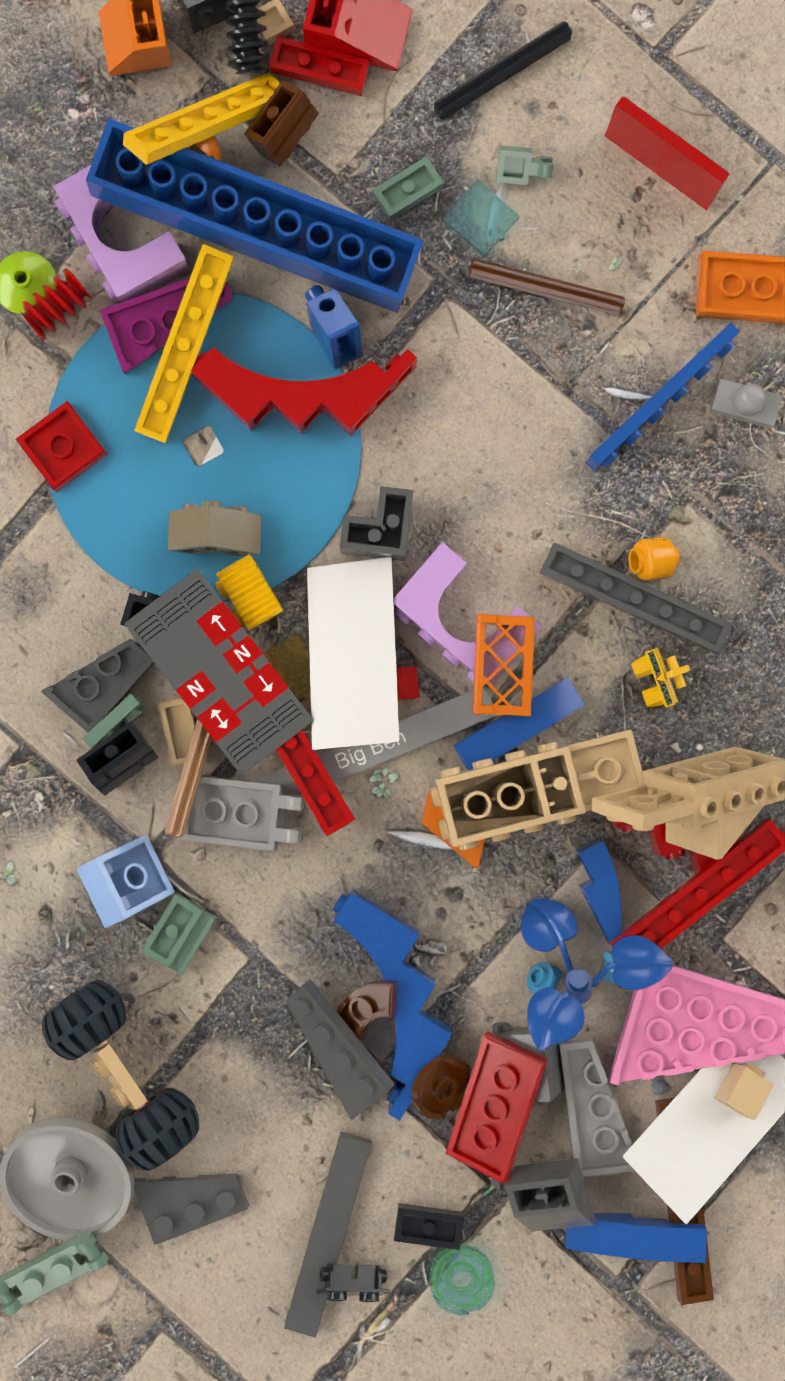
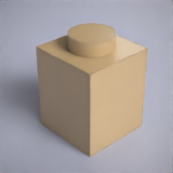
[714,1062,774,1121]

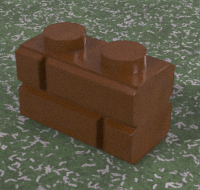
[244,80,319,167]

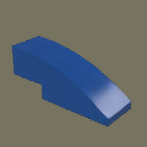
[576,838,622,948]

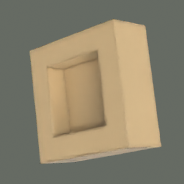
[257,0,295,47]

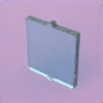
[443,180,519,257]

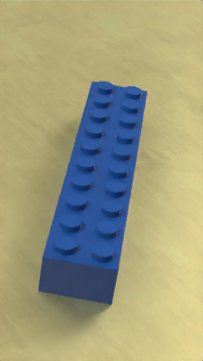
[86,118,423,313]

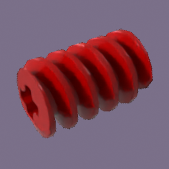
[19,268,93,340]

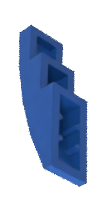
[453,677,585,770]
[565,1213,707,1263]

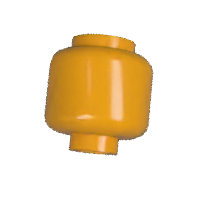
[628,537,680,581]

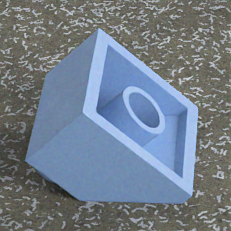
[76,834,175,928]

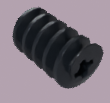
[225,0,269,75]

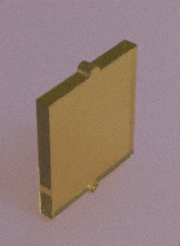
[264,633,311,699]

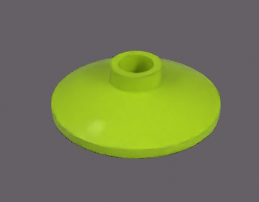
[0,251,57,315]

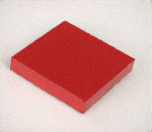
[15,401,108,492]

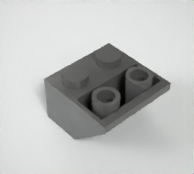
[505,1159,596,1231]

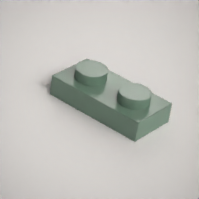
[373,156,444,221]
[82,694,145,748]

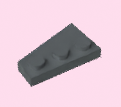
[41,639,155,733]

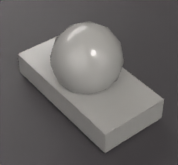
[709,378,783,429]

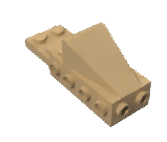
[430,729,643,850]
[592,747,785,860]

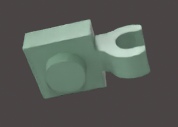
[496,145,554,185]

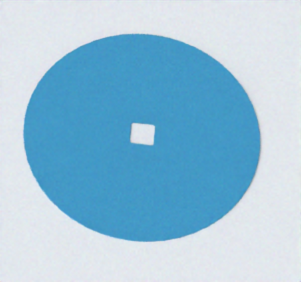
[49,292,362,602]

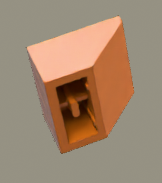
[99,0,173,76]

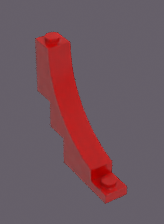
[191,347,417,437]

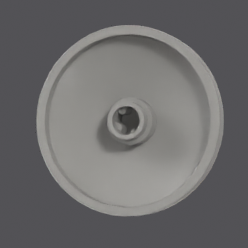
[0,1117,135,1240]

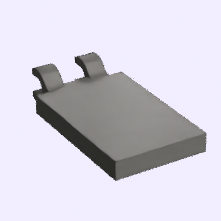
[179,775,306,851]

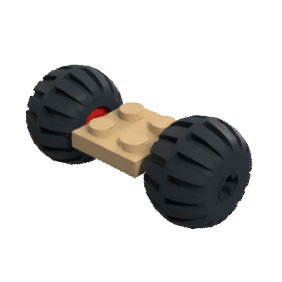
[42,980,200,1171]

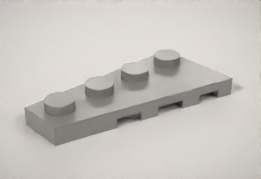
[559,1038,635,1177]

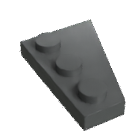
[134,1174,249,1245]

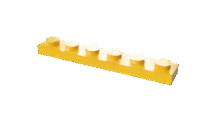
[123,73,280,165]
[134,244,234,444]

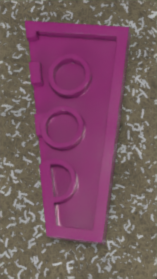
[99,278,234,374]

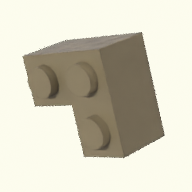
[167,501,261,556]

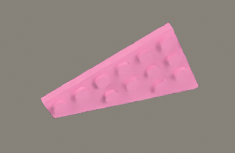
[608,965,785,1085]

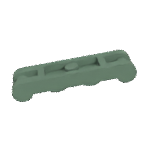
[0,1231,109,1316]

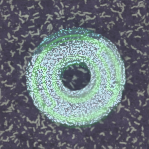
[429,1244,495,1316]

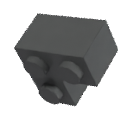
[340,486,413,561]

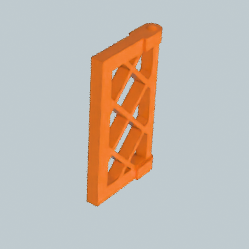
[472,613,535,716]

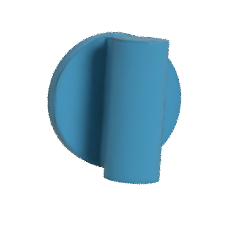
[527,962,564,994]

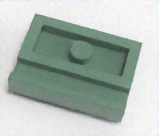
[141,893,217,976]

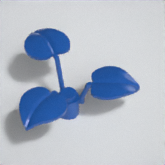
[521,899,673,1051]

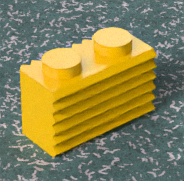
[215,554,284,631]

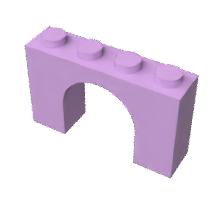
[53,165,190,303]
[393,542,542,688]

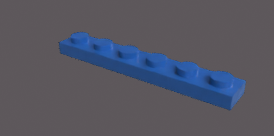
[585,322,740,471]

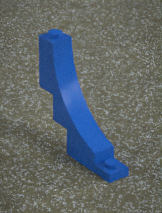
[333,889,452,1121]

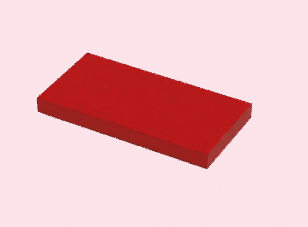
[605,96,730,211]
[445,1031,548,1184]

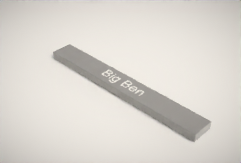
[252,685,497,795]

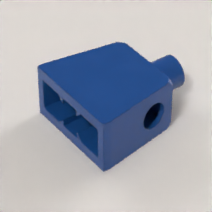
[305,285,363,370]

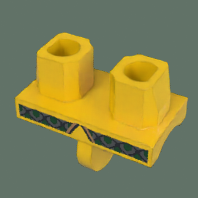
[631,647,690,708]

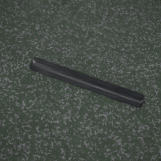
[433,21,573,120]

